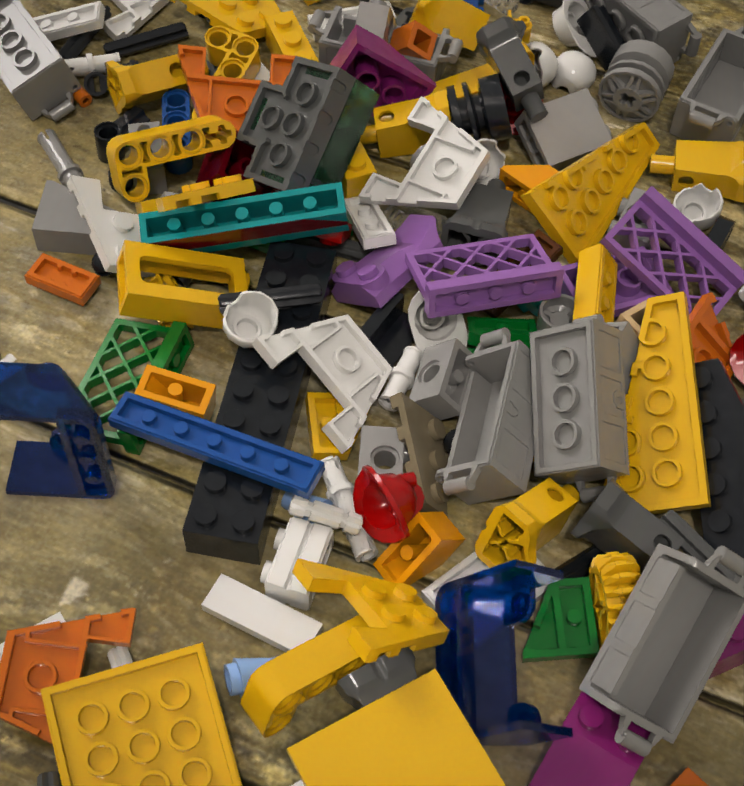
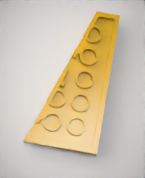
[520,122,660,264]
[604,291,711,514]

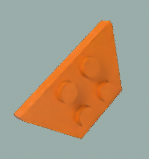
[689,292,733,378]

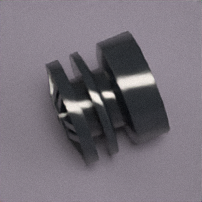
[446,73,513,141]

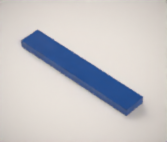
[107,391,325,500]

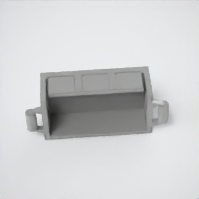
[0,0,81,122]
[584,0,702,63]
[307,5,463,82]
[669,27,744,142]
[529,314,630,503]
[435,327,534,505]
[579,543,744,757]

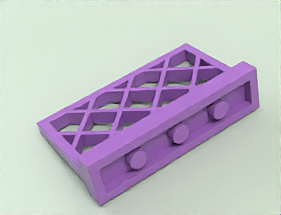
[600,186,744,316]
[405,233,564,319]

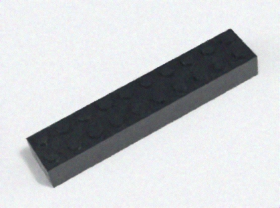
[182,241,337,565]

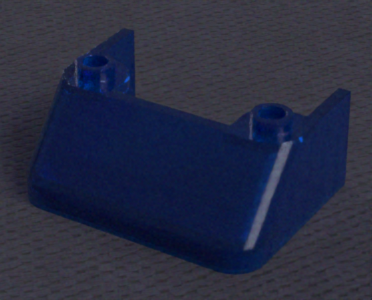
[0,362,117,499]
[435,559,573,746]

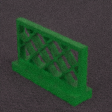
[57,318,195,455]

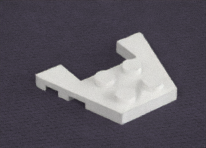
[103,0,170,41]
[359,96,491,210]
[67,175,179,277]
[251,314,393,454]

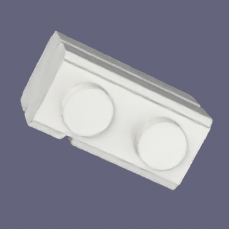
[260,516,334,611]

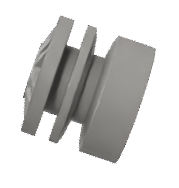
[598,39,675,122]

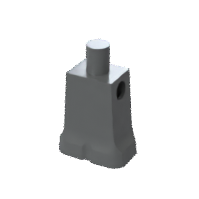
[476,16,548,122]
[441,178,514,267]
[570,478,685,574]
[335,647,418,710]

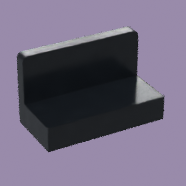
[577,5,625,71]
[361,292,414,367]

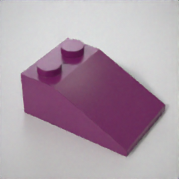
[324,24,436,117]
[529,691,651,786]

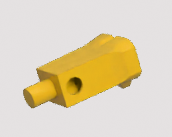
[408,0,490,51]
[106,54,209,114]
[354,89,451,158]
[649,140,744,203]
[475,477,580,576]

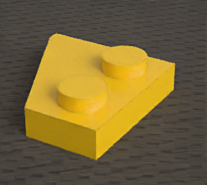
[305,392,372,460]

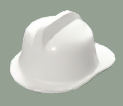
[552,0,597,57]
[408,290,468,353]

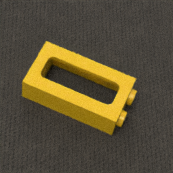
[116,240,250,329]

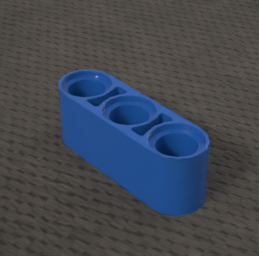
[162,89,193,175]

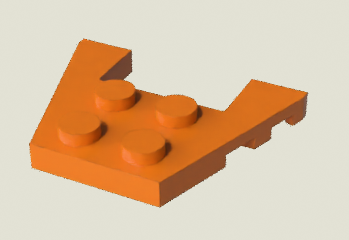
[178,44,296,136]
[0,608,137,745]

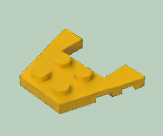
[170,0,281,39]
[135,174,256,214]
[292,559,450,663]

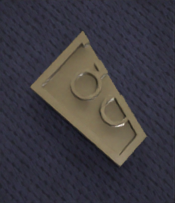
[390,392,449,517]

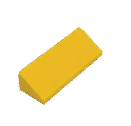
[572,243,618,322]

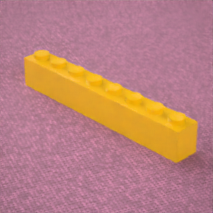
[265,10,377,199]

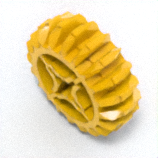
[588,551,641,650]

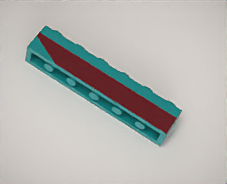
[138,182,349,253]

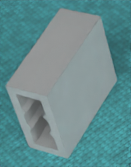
[514,88,612,171]

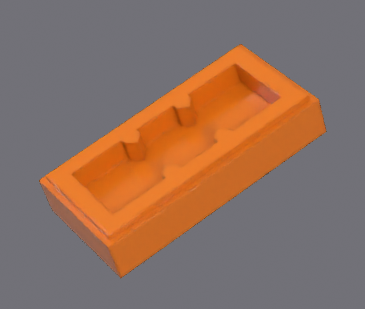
[25,253,101,306]

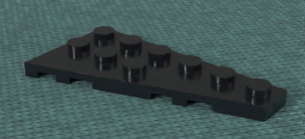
[695,358,744,558]

